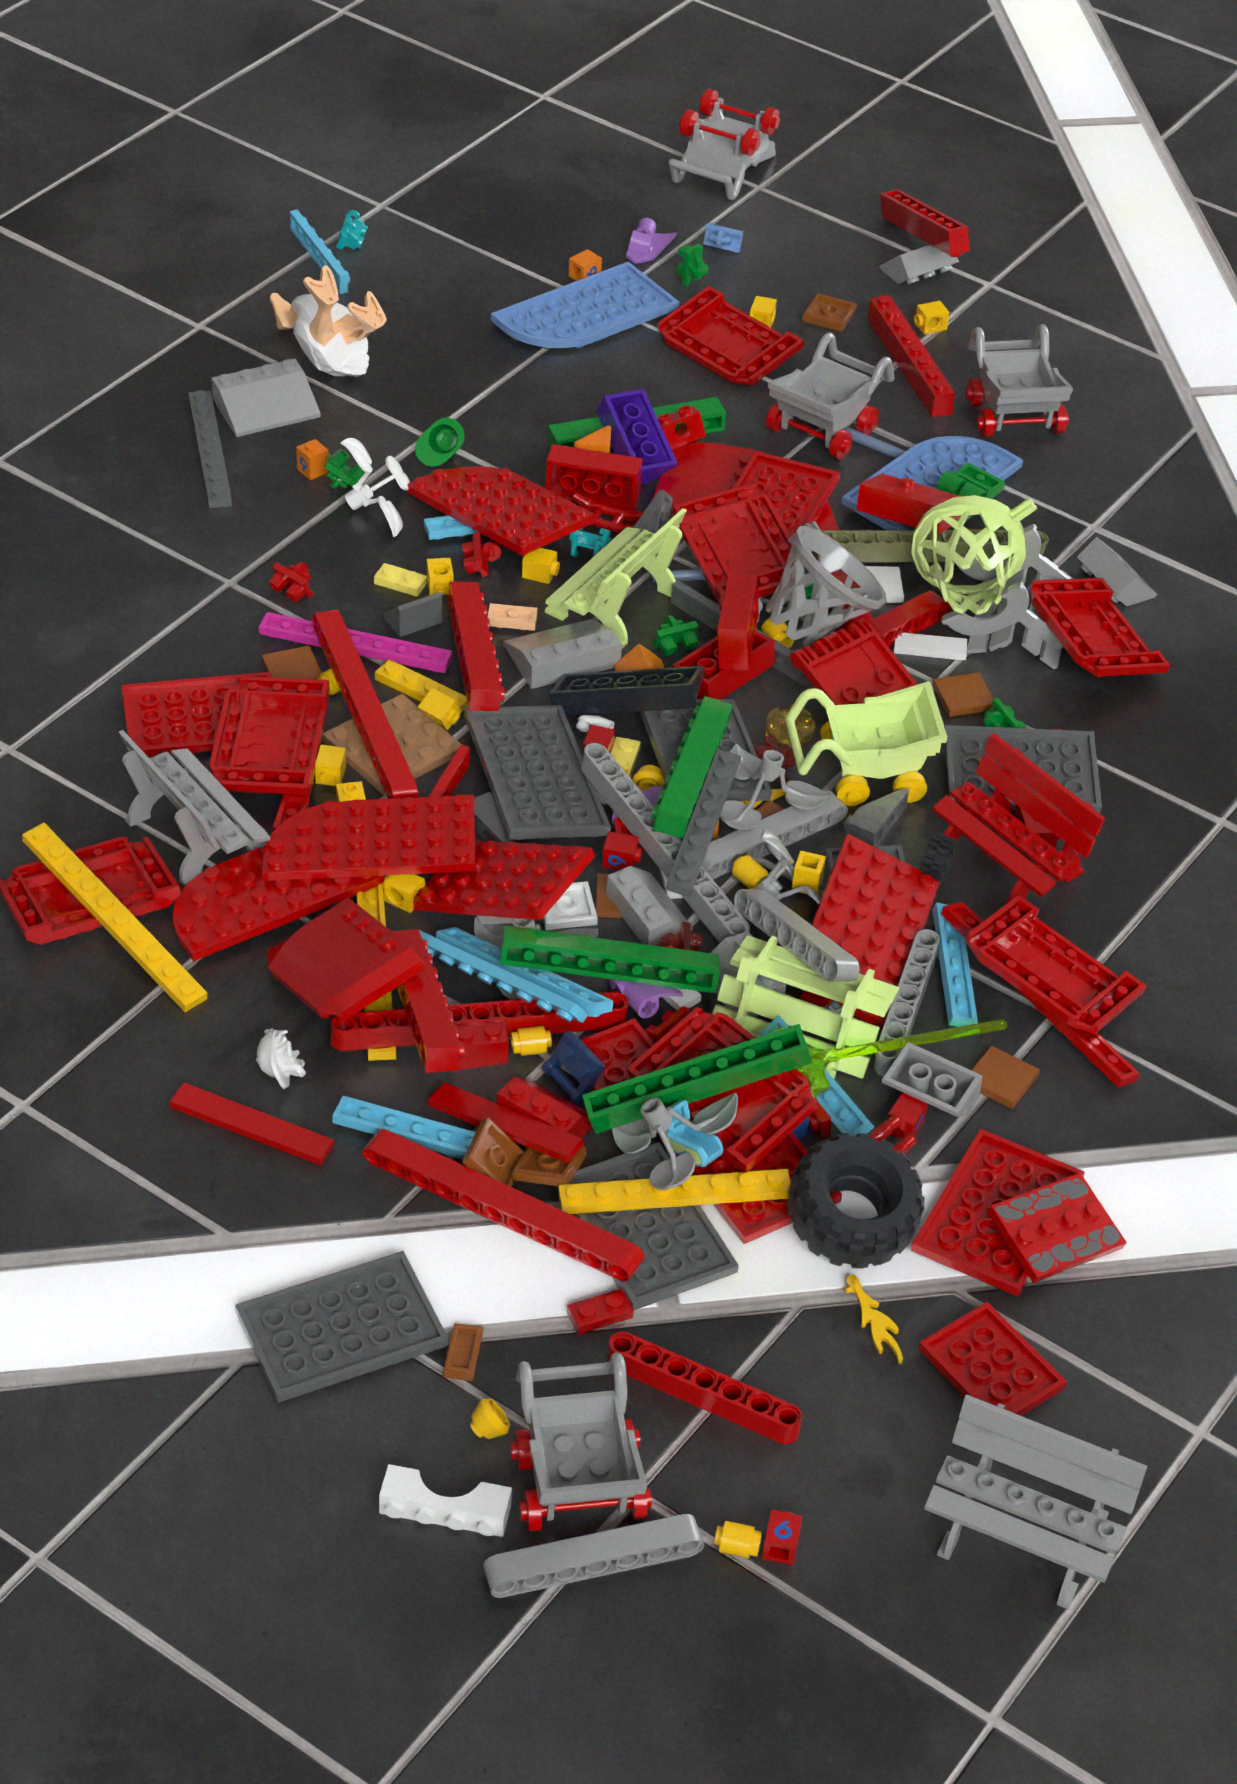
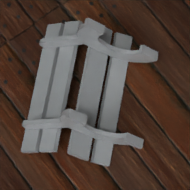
[941,524,1073,669]
[119,730,270,887]
[924,1394,1147,1610]

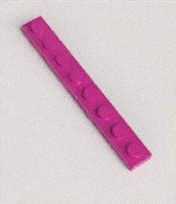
[259,612,452,673]

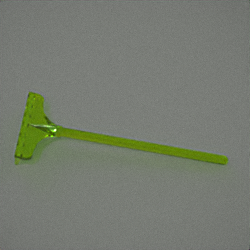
[776,1019,1007,1099]

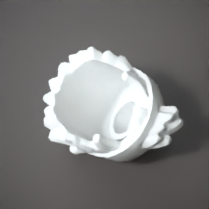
[256,1028,306,1089]

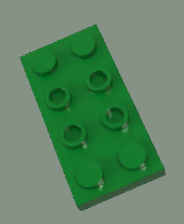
[936,462,1005,530]

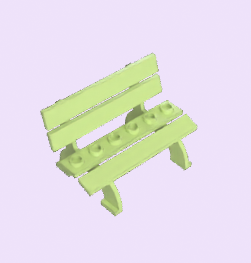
[545,508,687,649]
[712,935,900,1079]

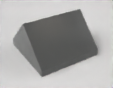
[382,592,442,637]

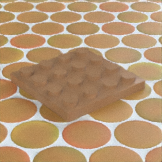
[322,694,462,795]

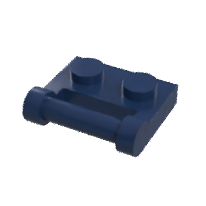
[542,1032,605,1106]

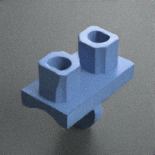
[703,223,743,252]

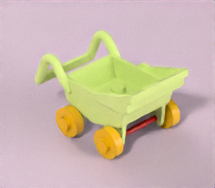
[785,681,947,806]

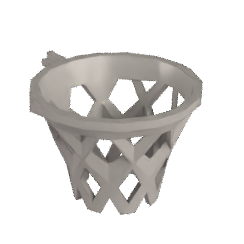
[766,521,887,647]

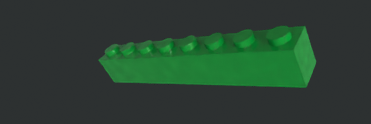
[548,397,726,450]
[651,696,733,839]
[500,925,720,993]
[582,1024,812,1134]

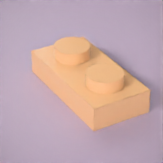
[487,603,538,631]

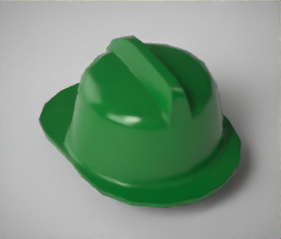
[415,418,465,467]

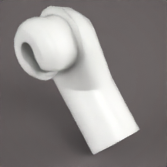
[576,715,614,732]

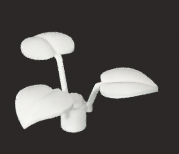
[340,438,410,537]

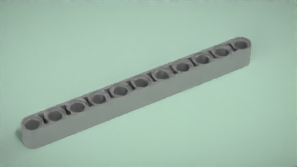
[581,743,750,943]

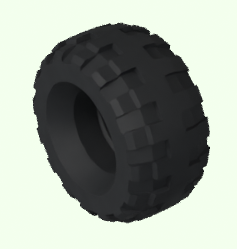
[787,1133,925,1269]

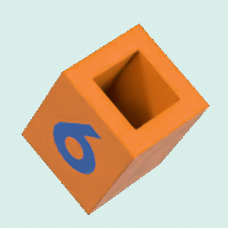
[568,249,602,281]
[296,439,329,480]

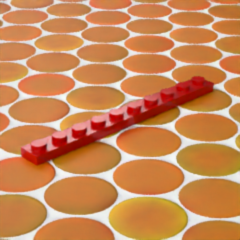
[941,902,1140,1088]

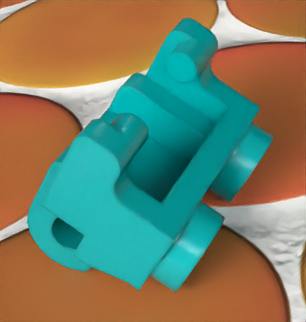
[336,210,368,250]
[569,528,612,557]

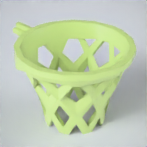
[911,495,1037,615]

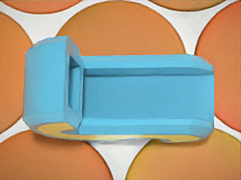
[665,1099,723,1167]

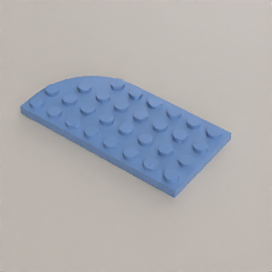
[491,262,679,348]
[842,436,1023,530]

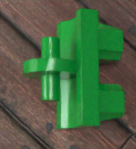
[676,244,709,286]
[324,449,365,489]
[652,615,699,656]
[983,698,1027,728]

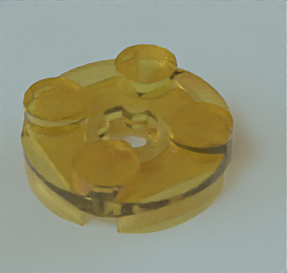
[765,706,816,749]

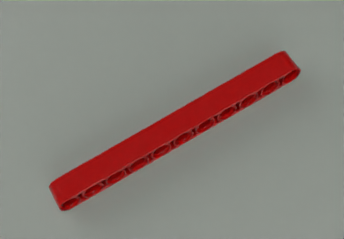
[312,609,418,799]
[330,992,629,1051]
[362,1129,645,1282]

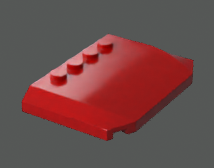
[657,286,804,386]
[652,440,762,520]
[673,484,794,604]
[1030,578,1170,677]
[209,676,330,795]
[0,837,180,945]
[965,895,1147,1034]
[268,898,425,1021]
[627,1007,818,1172]

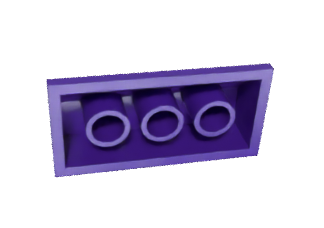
[596,389,678,484]

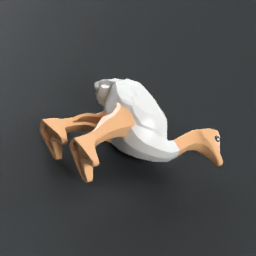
[270,265,386,377]

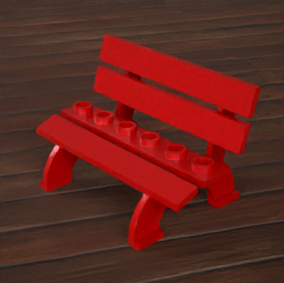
[932,733,1105,904]

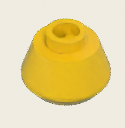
[632,765,665,790]
[470,1399,510,1439]

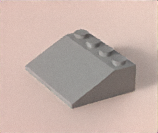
[212,359,321,437]
[503,619,622,689]

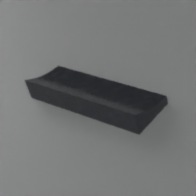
[549,666,705,715]

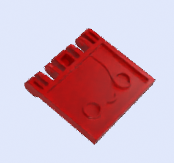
[790,618,918,705]

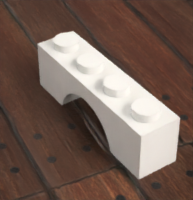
[379,1464,512,1537]

